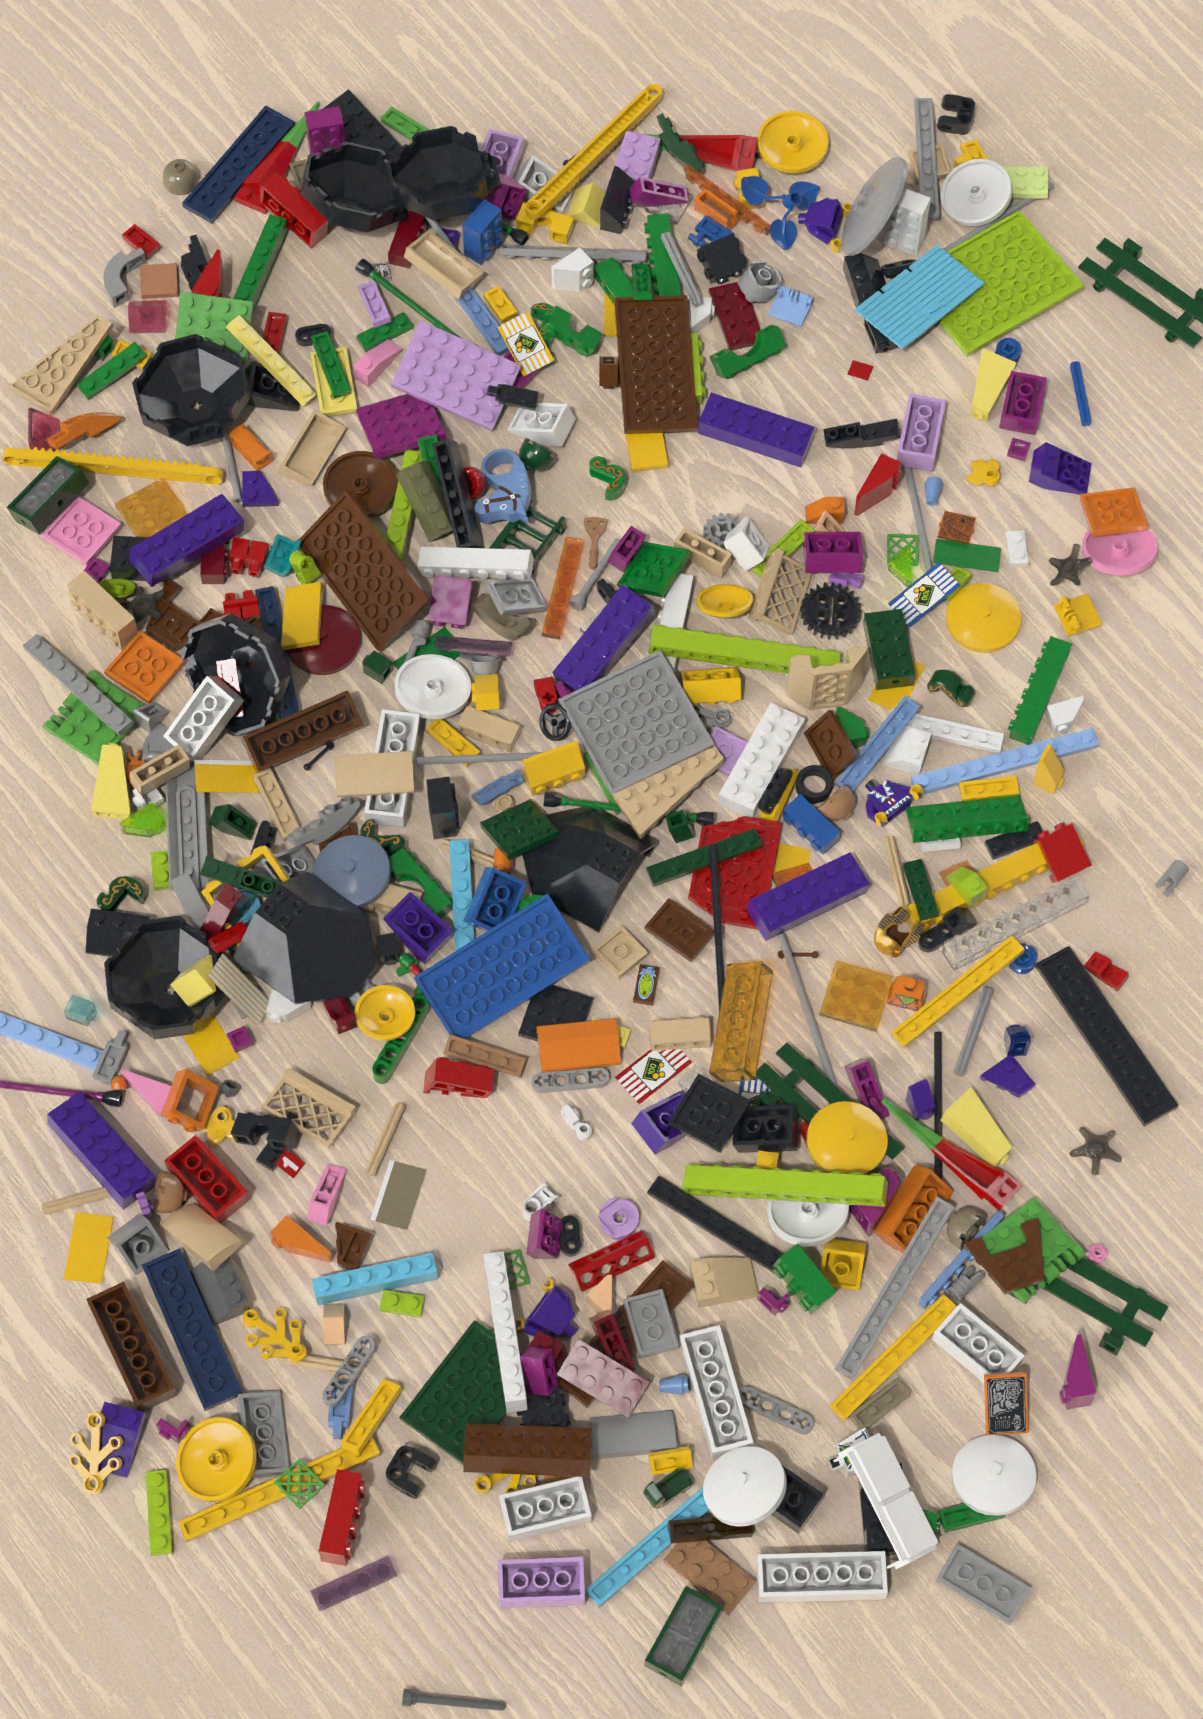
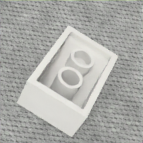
[515,155,576,214]
[507,403,576,447]

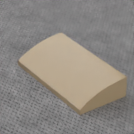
[404,230,484,299]
[278,409,346,486]
[334,751,414,797]
[159,1203,243,1271]

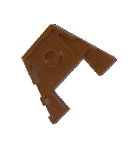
[145,579,223,651]
[963,1218,1044,1294]

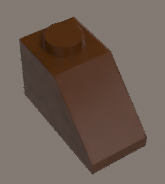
[599,356,618,389]

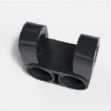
[937,94,975,135]
[386,1445,437,1499]

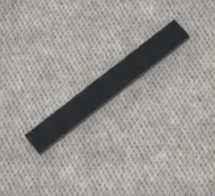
[647,1176,783,1279]

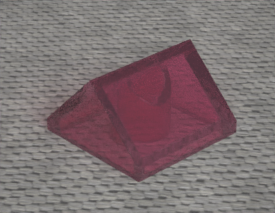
[128,300,167,333]
[28,407,60,452]

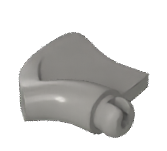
[143,723,175,762]

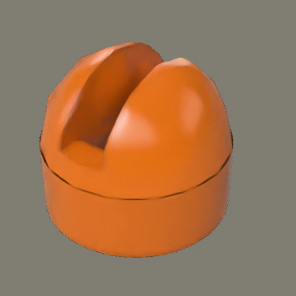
[111,1075,127,1089]

